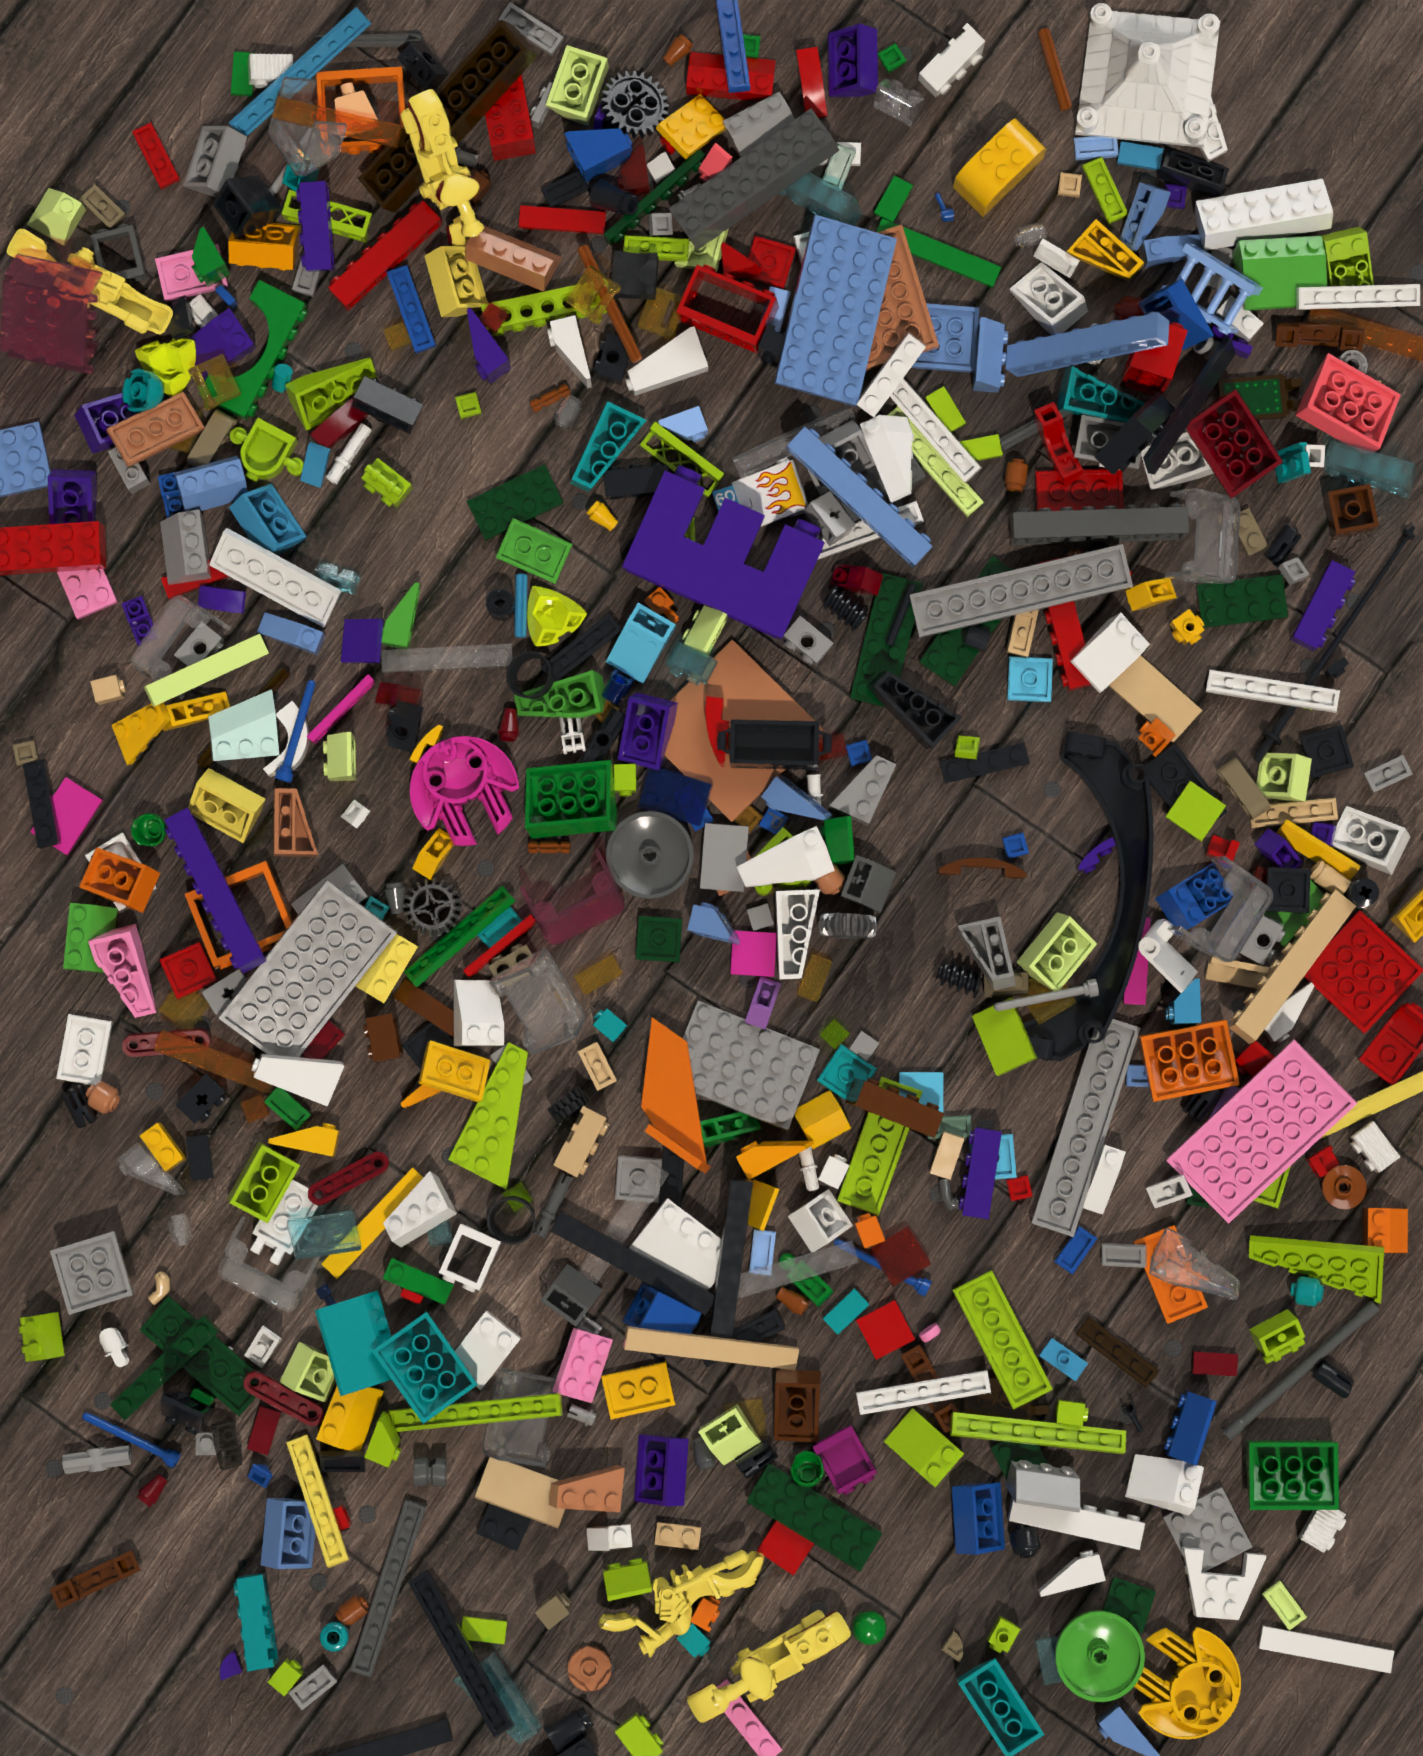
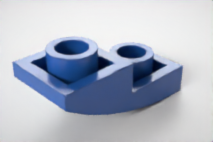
[158,471,185,518]

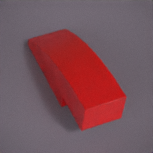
[796,47,827,118]
[705,696,730,767]

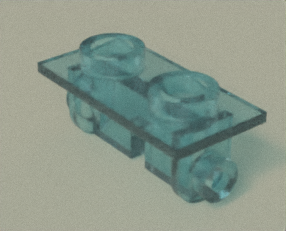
[315,562,361,594]

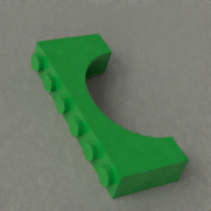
[199,280,308,421]

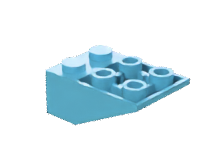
[606,603,676,684]

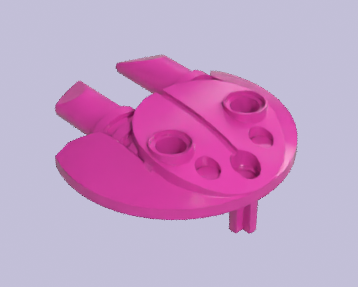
[410,736,519,846]

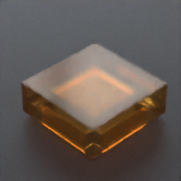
[241,1095,269,1123]

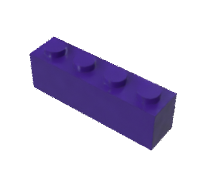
[296,181,335,272]
[1290,560,1356,651]
[959,1127,1002,1219]

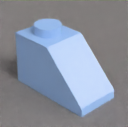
[658,406,708,442]

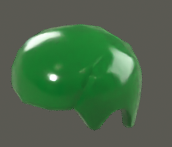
[131,813,167,847]
[791,1451,824,1487]
[850,1611,887,1645]

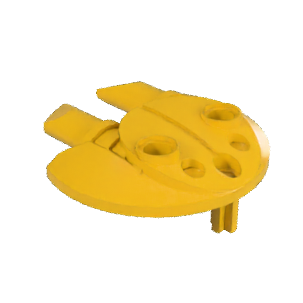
[1134,1627,1241,1739]

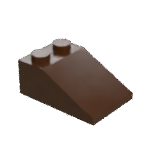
[774,1369,821,1443]

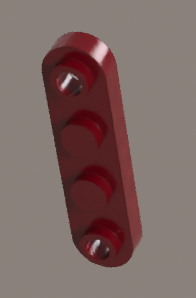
[122,1028,211,1057]
[308,1152,389,1206]
[243,1371,324,1426]

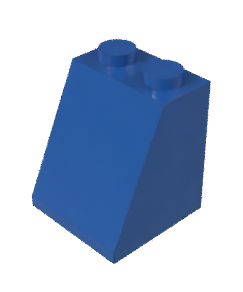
[564,128,633,183]
[623,1282,701,1334]

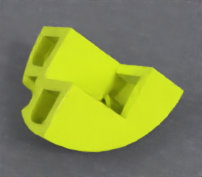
[135,338,196,397]
[527,586,587,646]

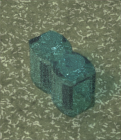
[665,642,718,686]

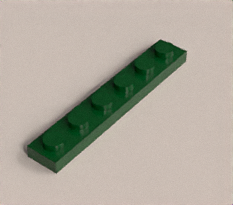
[604,149,705,246]
[110,1314,220,1421]

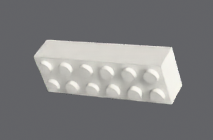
[1194,179,1333,251]

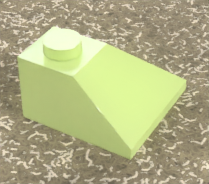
[27,188,86,247]

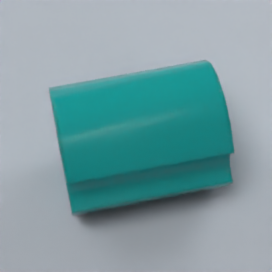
[272,364,293,393]

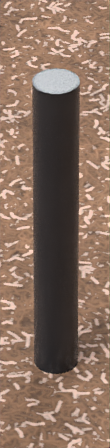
[885,583,917,647]

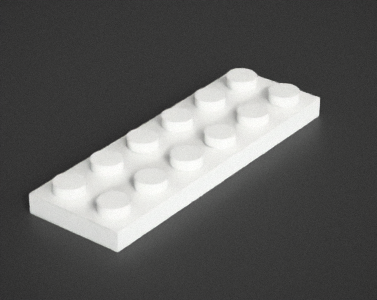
[209,528,342,628]

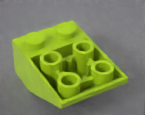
[1320,226,1374,287]

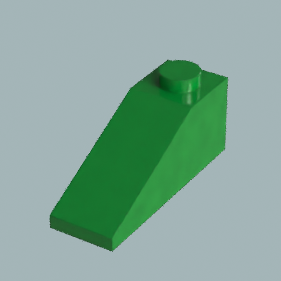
[700,1112,761,1148]
[383,1258,454,1305]

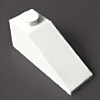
[1263,982,1314,1043]
[1083,1145,1126,1215]
[1038,1550,1106,1597]

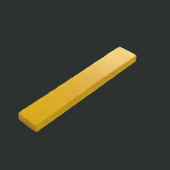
[321,1168,424,1279]

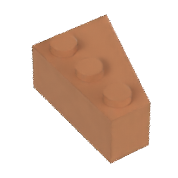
[273,788,318,857]

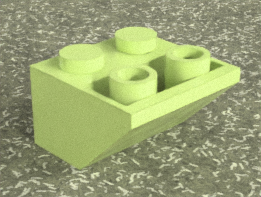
[698,1404,761,1465]

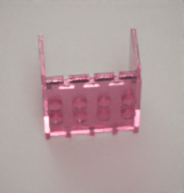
[0,254,103,374]

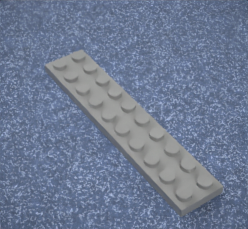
[910,544,1133,638]
[1031,1019,1140,1237]

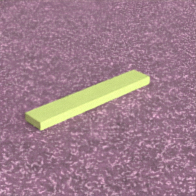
[887,406,984,517]
[144,634,269,707]

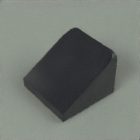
[964,625,991,653]

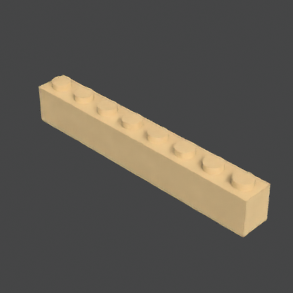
[1229,890,1356,1044]

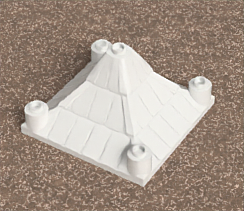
[1075,3,1220,148]

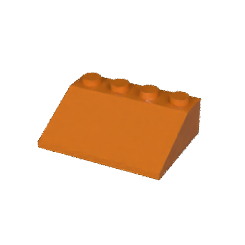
[1137,1019,1240,1102]

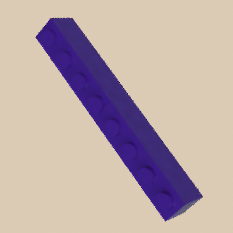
[164,808,267,974]

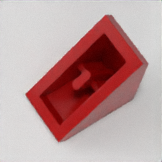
[721,242,762,280]

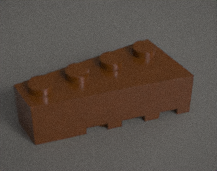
[845,1078,944,1138]

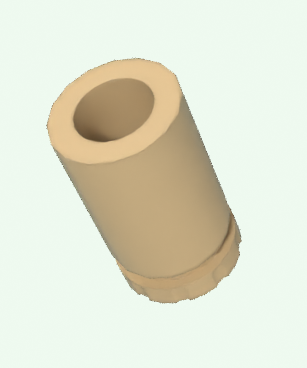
[1310,859,1351,895]

